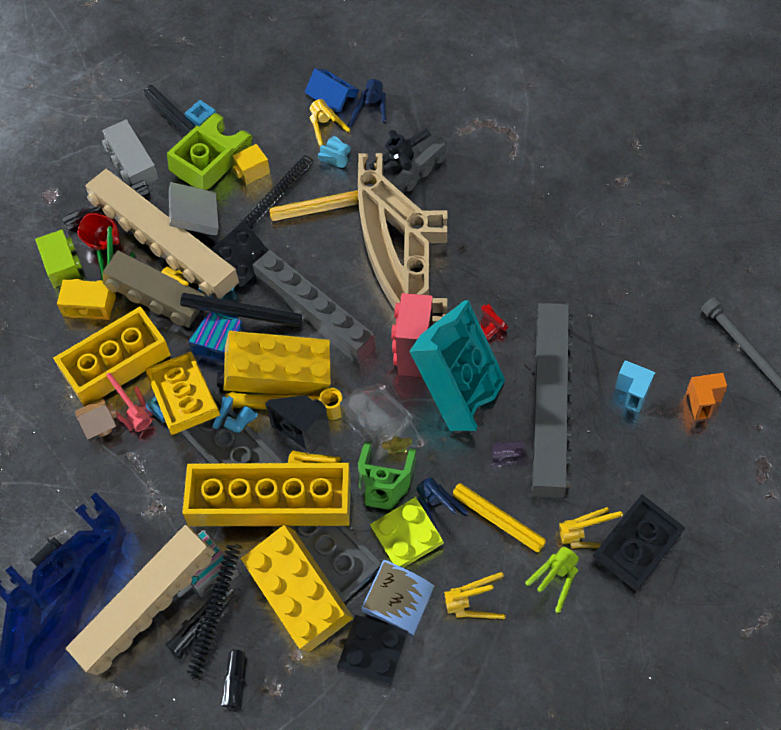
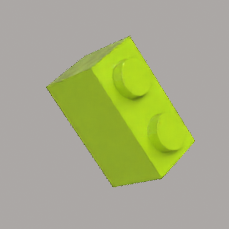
[35,229,82,288]

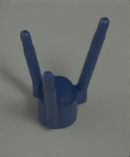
[347,79,386,128]
[416,477,468,546]

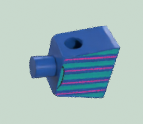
[189,312,245,364]

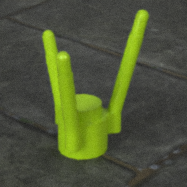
[525,547,579,613]

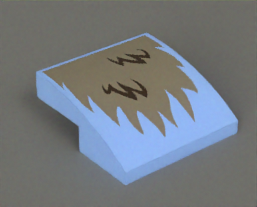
[361,560,435,636]

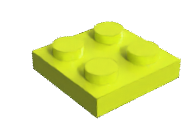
[370,497,444,568]

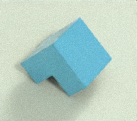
[615,360,655,413]

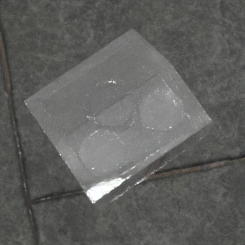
[339,384,413,450]

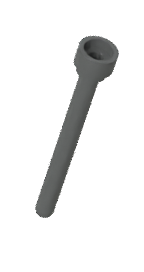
[701,297,781,391]

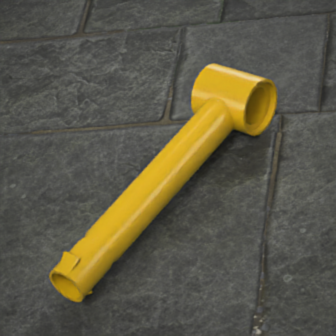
[225,388,345,420]

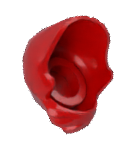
[77,213,120,251]

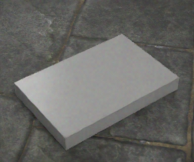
[169,182,219,236]

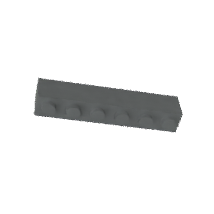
[253,250,376,365]

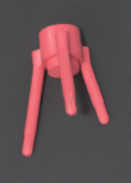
[107,373,153,432]

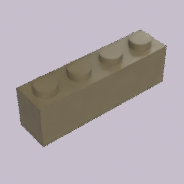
[103,250,205,328]

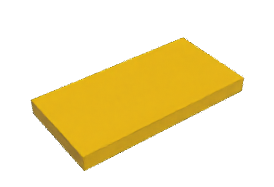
[145,351,220,435]

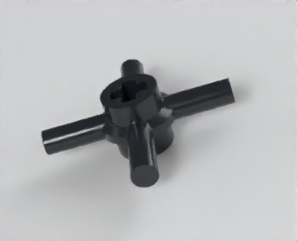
[369,128,431,171]

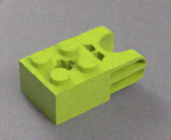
[167,113,253,190]

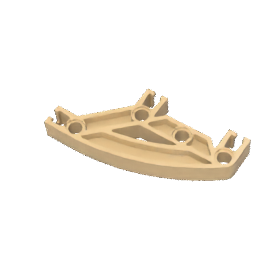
[358,153,447,324]

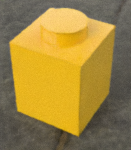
[232,144,270,185]

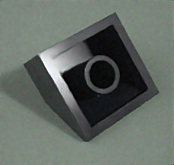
[265,395,330,454]

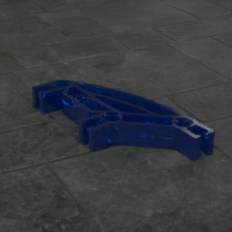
[0,492,126,717]

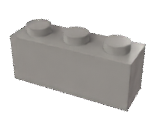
[102,119,159,185]

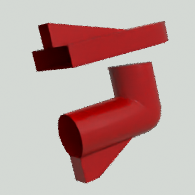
[479,303,508,341]

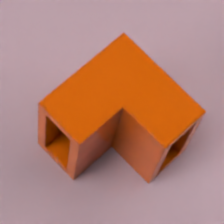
[686,373,727,420]

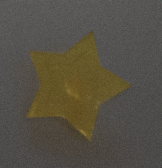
[382,435,412,455]

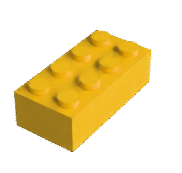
[53,306,171,407]
[224,331,331,396]
[240,525,354,652]

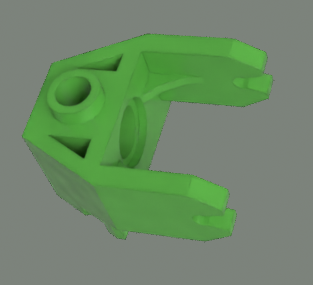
[358,441,417,510]

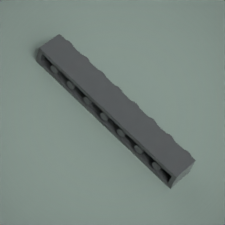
[532,303,573,498]

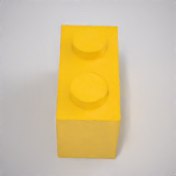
[57,279,116,320]

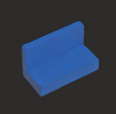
[305,68,359,112]

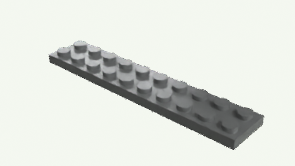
[181,389,382,602]

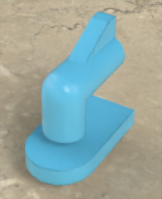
[317,136,351,168]

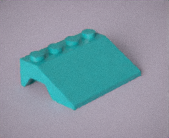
[410,300,505,431]

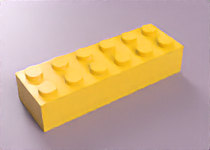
[182,463,351,526]

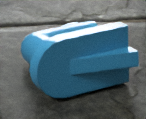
[212,396,258,433]

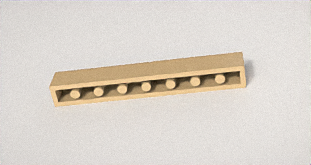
[85,169,239,299]

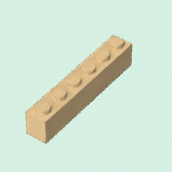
[65,525,216,676]

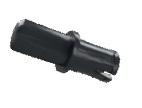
[221,650,245,709]

